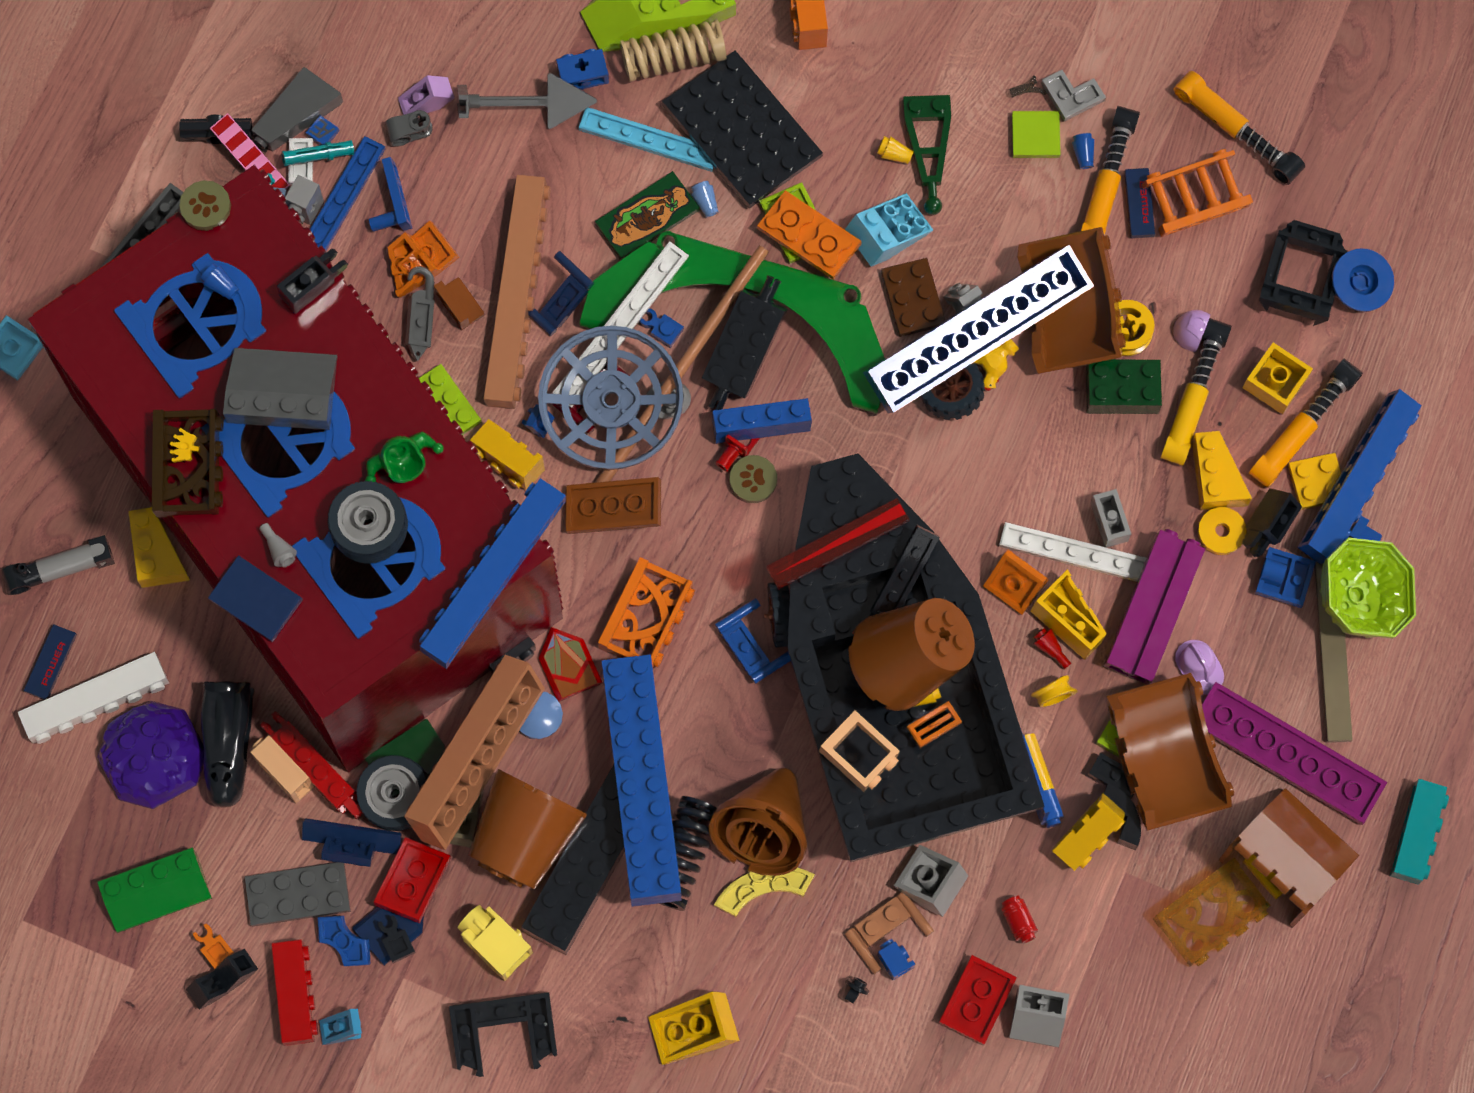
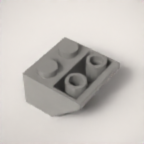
[1009,985,1069,1048]

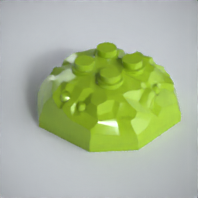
[1320,538,1416,639]

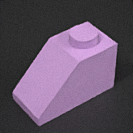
[398,75,454,115]

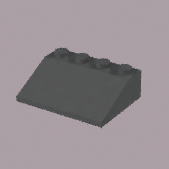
[223,348,338,430]

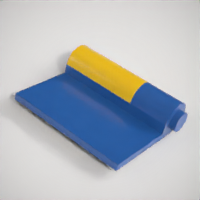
[1021,731,1064,828]

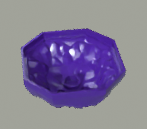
[97,701,204,809]

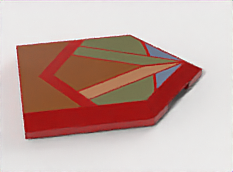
[539,627,603,702]

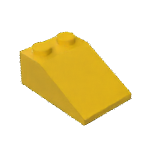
[648,992,740,1065]

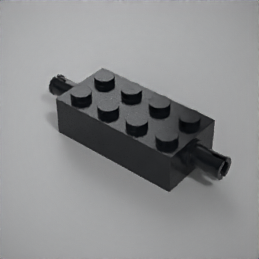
[702,275,788,410]

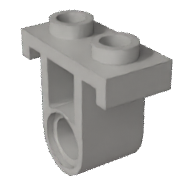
[943,283,983,313]

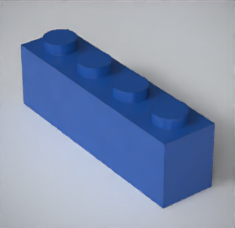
[712,398,812,444]

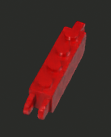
[260,711,363,820]

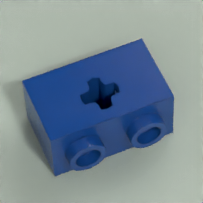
[556,49,609,90]

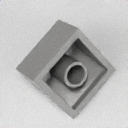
[894,845,968,917]

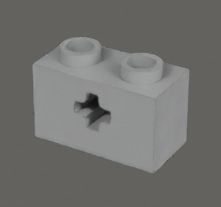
[285,175,324,225]
[1090,489,1131,548]

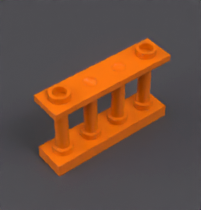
[1142,149,1253,237]

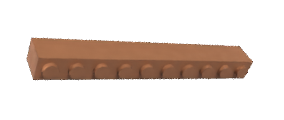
[484,175,551,409]

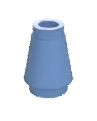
[691,181,719,218]

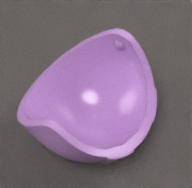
[1173,310,1210,352]

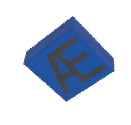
[306,115,339,145]

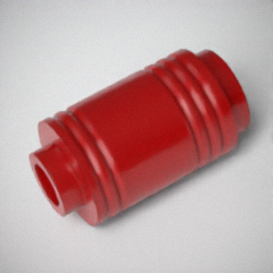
[1001,896,1038,944]

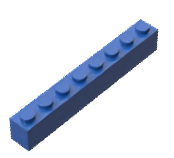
[1297,389,1422,564]
[419,478,566,669]

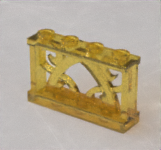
[1153,857,1271,967]

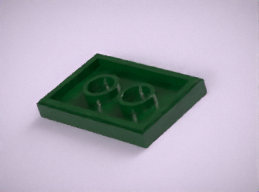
[365,719,446,798]

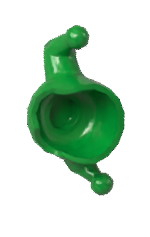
[365,432,444,483]

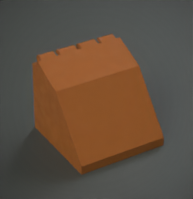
[1219,788,1360,928]

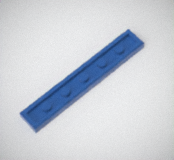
[310,136,386,251]

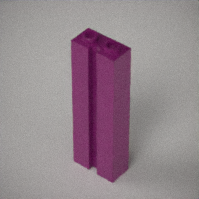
[1103,529,1206,685]

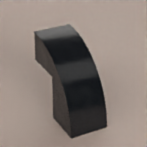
[1104,783,1141,851]
[186,949,258,1010]

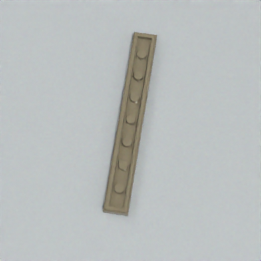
[1314,560,1353,743]

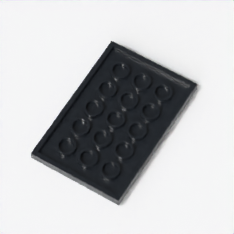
[662,50,823,209]

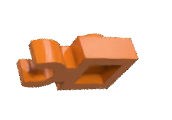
[193,924,234,969]

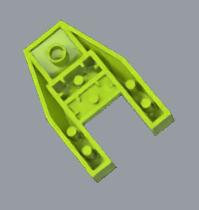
[580,0,736,52]

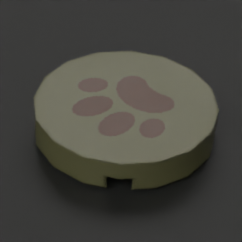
[179,180,231,231]
[730,455,777,503]

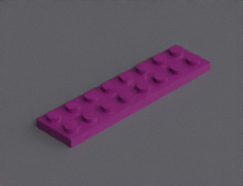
[1202,682,1388,825]

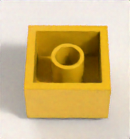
[1243,342,1313,415]

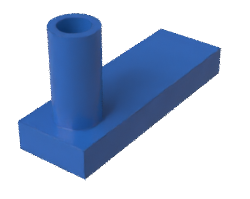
[369,157,413,232]

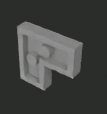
[1041,70,1106,122]

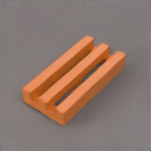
[907,701,962,748]

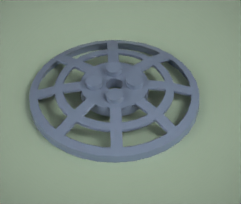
[538,326,684,470]

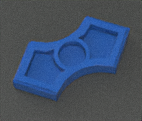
[318,916,371,966]

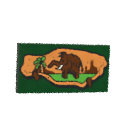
[595,171,700,260]

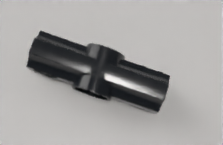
[179,114,253,144]

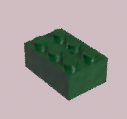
[1086,359,1162,414]

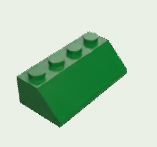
[97,847,212,933]

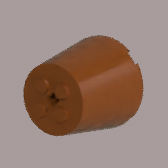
[849,598,975,711]
[468,769,587,889]

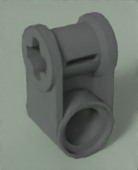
[385,110,433,146]

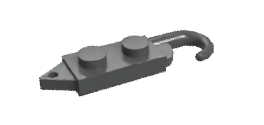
[405,266,435,362]

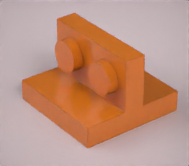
[983,549,1049,615]

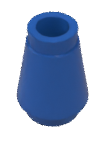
[1071,133,1095,169]
[200,263,239,300]

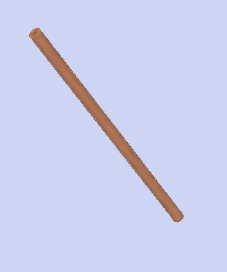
[595,245,769,483]

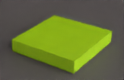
[1012,111,1060,158]

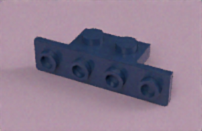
[302,818,402,867]

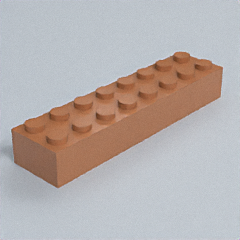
[404,655,545,850]

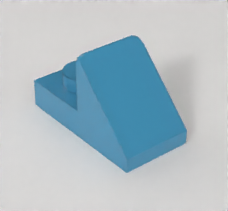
[319,1009,362,1045]

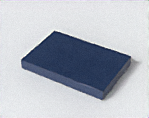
[208,555,303,642]

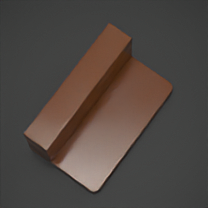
[434,277,485,330]

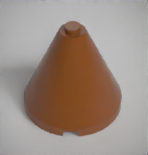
[709,768,807,876]

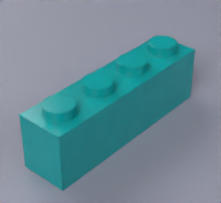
[1390,779,1449,885]

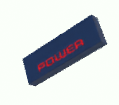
[1124,168,1155,238]
[24,624,77,700]

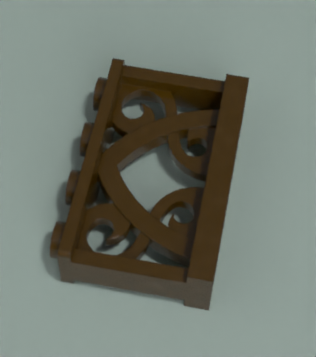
[152,409,224,517]

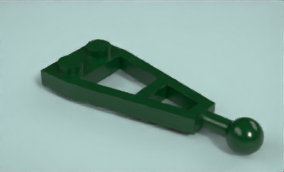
[903,95,951,215]

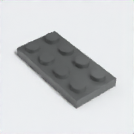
[245,862,351,927]

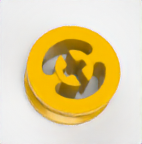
[1118,300,1155,356]

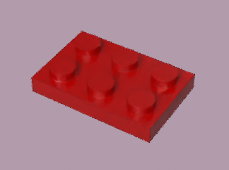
[374,837,451,923]
[939,955,1017,1046]

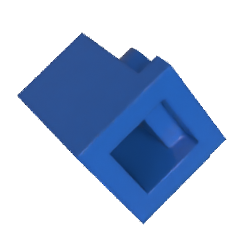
[877,939,915,981]

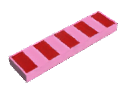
[210,113,290,189]

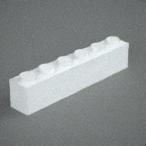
[18,652,169,744]

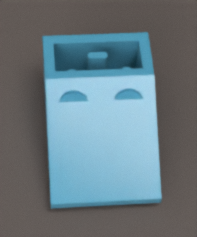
[845,193,933,267]

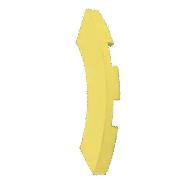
[714,868,815,917]

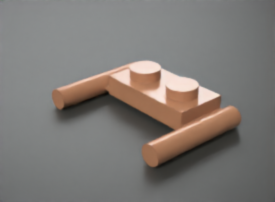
[845,893,934,974]

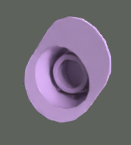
[1175,640,1224,695]

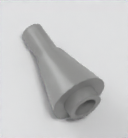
[260,523,297,567]

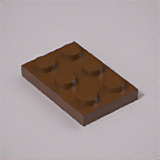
[881,258,945,337]

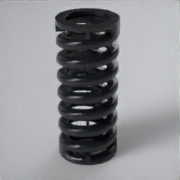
[658,796,717,911]

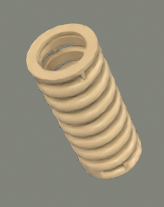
[620,19,727,82]

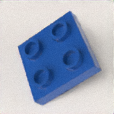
[1255,547,1316,608]

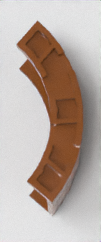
[1017,227,1126,374]
[1106,673,1234,831]

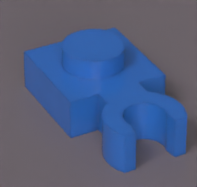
[640,308,684,348]

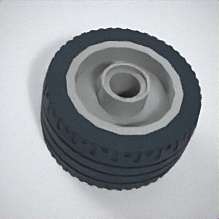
[328,481,408,564]
[357,755,429,831]

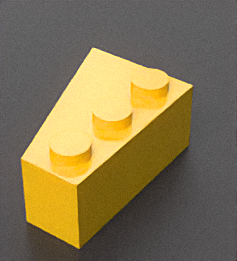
[470,419,545,491]
[1192,431,1252,510]
[128,507,190,588]
[1031,569,1106,660]
[1052,793,1125,871]

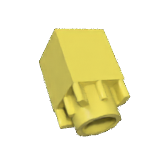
[458,905,533,981]

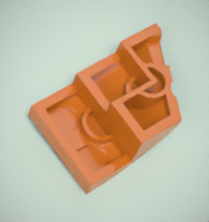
[387,221,460,298]

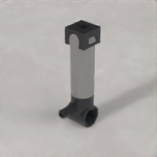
[1,535,115,595]

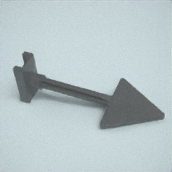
[457,72,597,129]

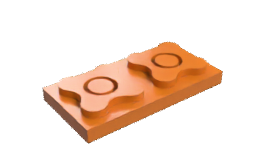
[757,190,862,280]

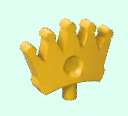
[170,428,199,463]

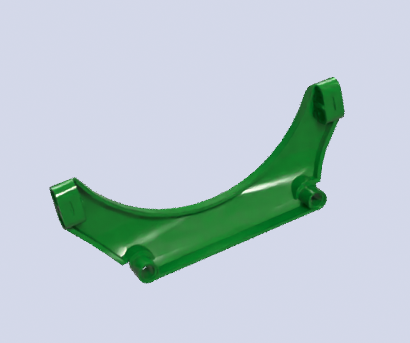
[579,231,885,414]

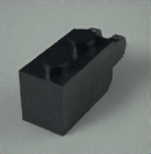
[277,248,348,314]
[1242,488,1302,557]

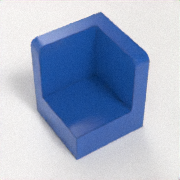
[1348,515,1382,541]

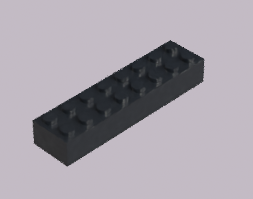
[521,764,625,955]

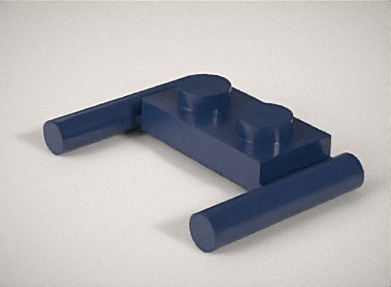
[528,251,594,336]

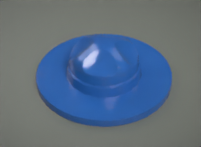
[1332,248,1394,312]

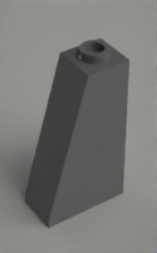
[251,67,343,152]

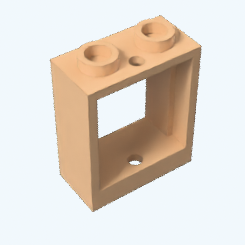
[819,711,900,792]
[251,735,314,804]

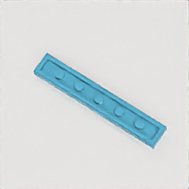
[579,107,714,172]

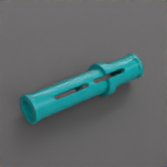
[281,140,354,166]

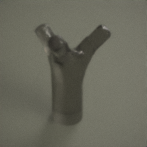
[1009,76,1047,98]

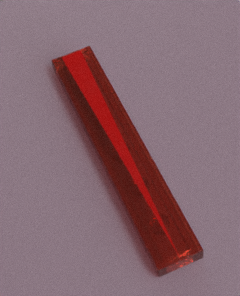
[766,498,909,589]

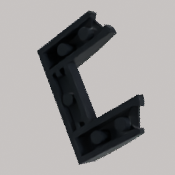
[449,992,557,1077]

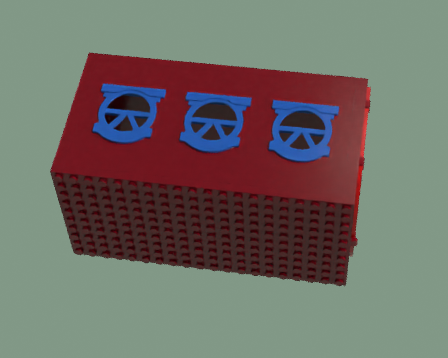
[28,164,564,773]

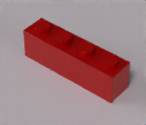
[271,939,318,1046]

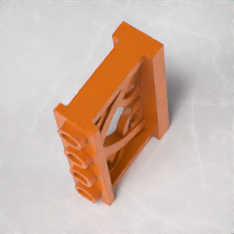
[598,557,695,668]

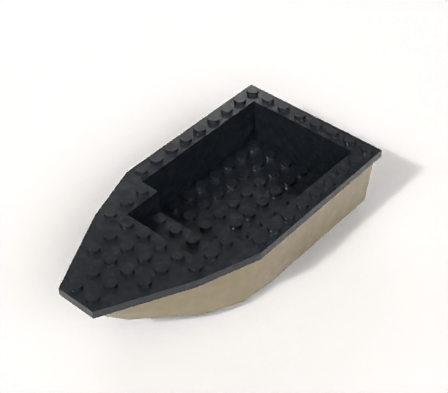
[788,453,1045,862]

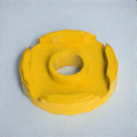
[1198,507,1246,555]

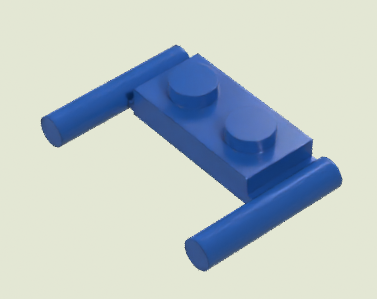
[715,598,791,684]

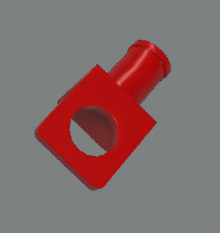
[715,434,760,472]

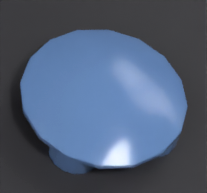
[520,692,563,740]

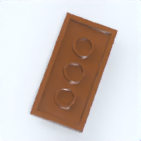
[566,477,661,534]

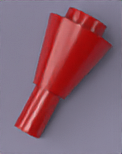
[1033,628,1071,669]

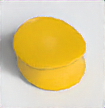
[1031,675,1078,707]

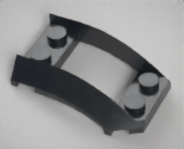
[1259,220,1348,326]

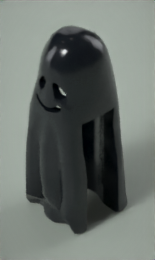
[201,681,255,808]

